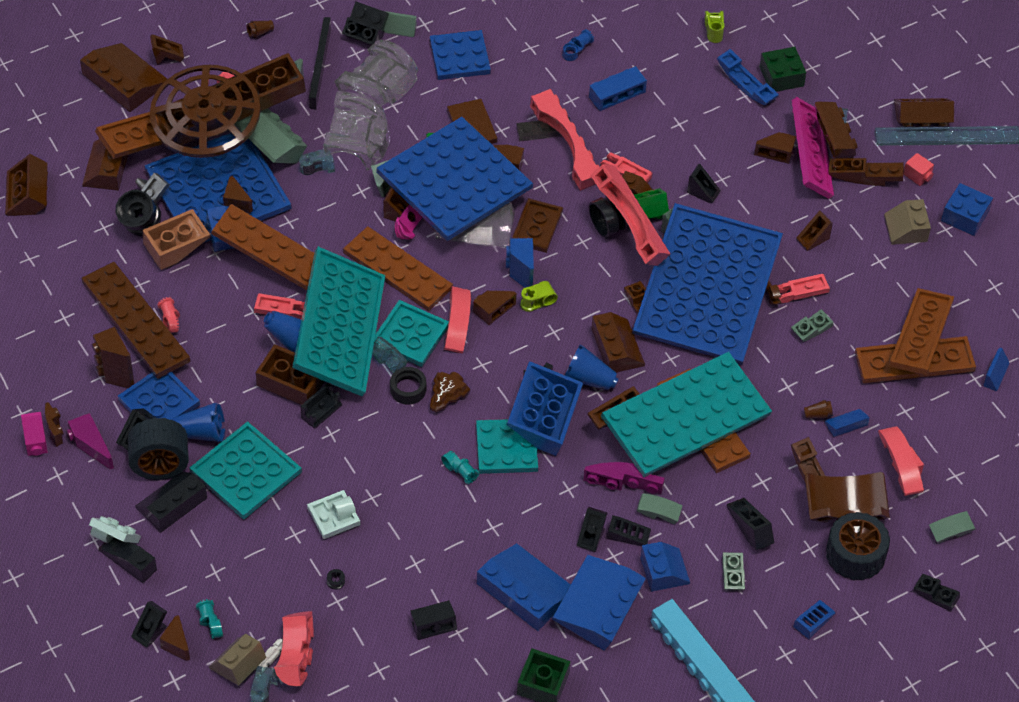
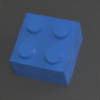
[941,183,993,236]

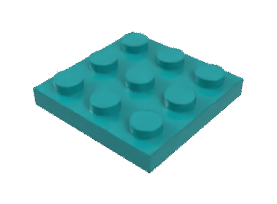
[374,300,449,367]
[476,419,538,474]

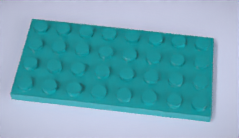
[292,246,385,396]
[601,352,772,477]

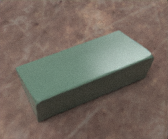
[384,11,417,37]

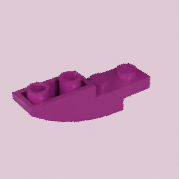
[583,462,665,495]

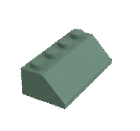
[234,108,307,163]

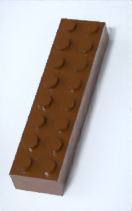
[156,53,306,145]

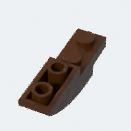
[829,158,904,186]

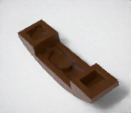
[791,437,825,484]

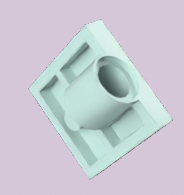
[307,490,360,539]
[89,516,141,543]

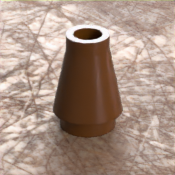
[246,20,274,38]
[804,400,833,419]

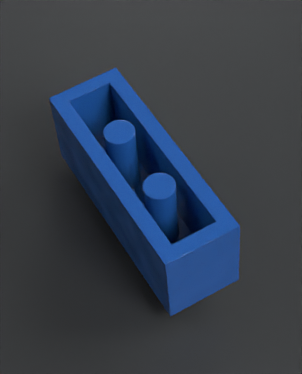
[589,66,647,111]

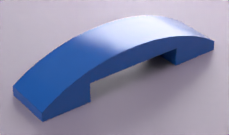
[717,49,779,105]

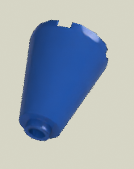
[263,311,302,353]
[565,344,619,391]
[172,403,225,442]

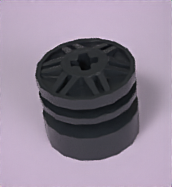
[115,190,161,236]
[588,196,629,238]

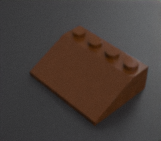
[80,43,167,112]

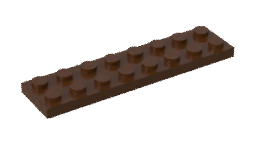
[81,262,191,379]

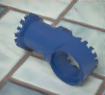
[562,29,594,61]

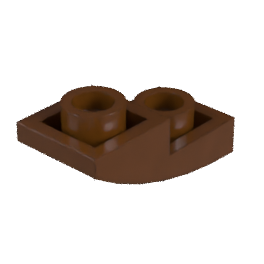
[624,281,646,315]
[45,402,64,447]

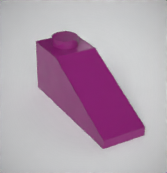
[66,413,114,469]

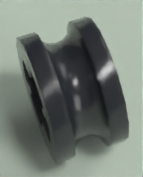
[327,569,345,590]

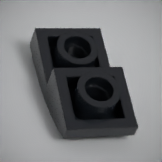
[914,574,960,611]

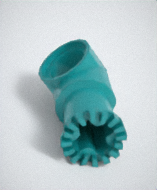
[441,450,480,484]
[196,599,223,639]

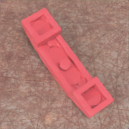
[444,286,471,354]
[878,426,924,496]

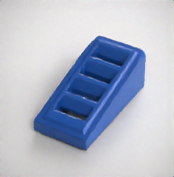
[794,600,836,639]

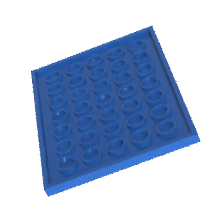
[632,203,783,365]

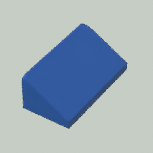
[984,348,1009,391]
[825,409,870,437]

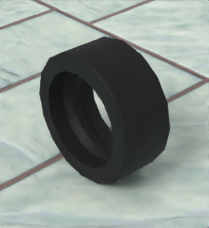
[390,367,427,405]

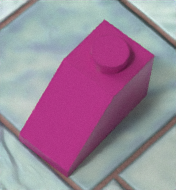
[21,412,48,456]

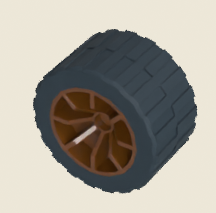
[128,418,189,480]
[826,512,890,580]

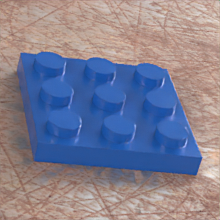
[430,30,491,80]
[118,372,200,420]

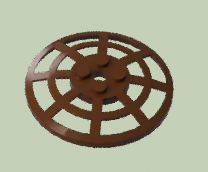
[150,65,261,158]

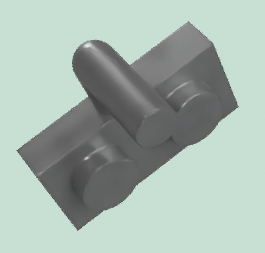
[135,173,170,203]

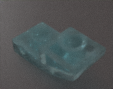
[372,337,408,374]

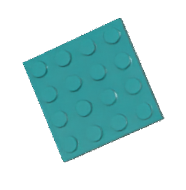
[189,421,302,520]

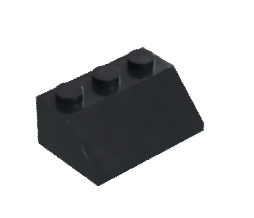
[135,472,207,532]

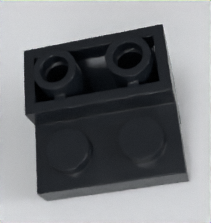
[342,1,389,46]

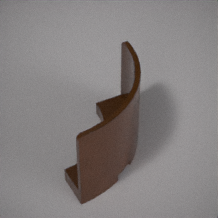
[805,472,890,523]

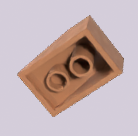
[142,209,210,270]

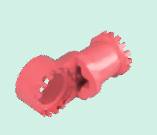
[157,297,180,333]

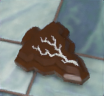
[430,372,471,412]

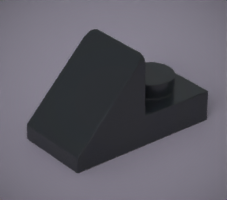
[577,507,608,552]
[131,601,167,647]

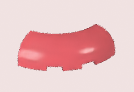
[274,611,314,686]

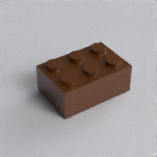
[255,344,325,405]

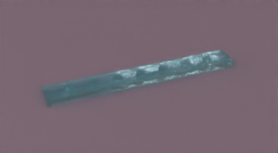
[875,126,1019,146]

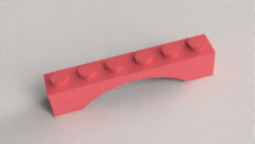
[530,89,600,191]
[591,164,670,266]

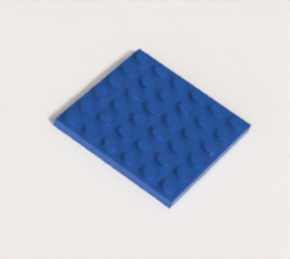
[376,117,533,241]
[144,130,292,243]

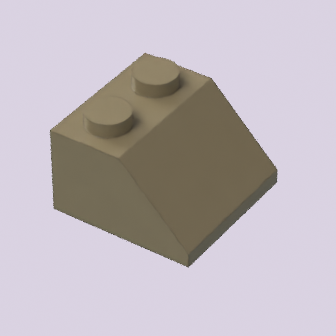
[884,199,931,245]
[209,633,267,686]

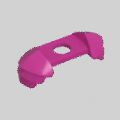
[395,205,422,239]

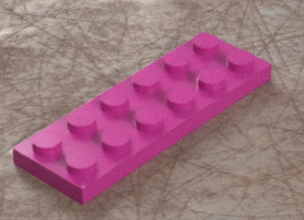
[792,97,834,199]

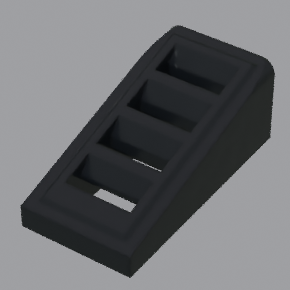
[608,515,651,546]

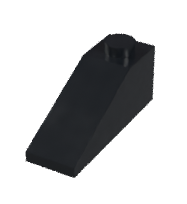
[727,498,774,550]
[98,537,157,583]

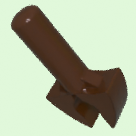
[766,281,781,305]

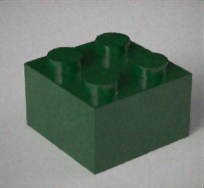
[759,46,807,92]
[517,648,571,702]

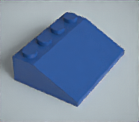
[506,361,583,456]
[477,543,571,631]
[552,555,646,651]

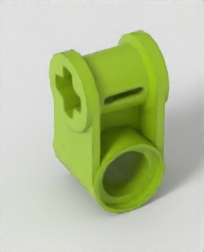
[705,11,724,43]
[520,281,558,312]

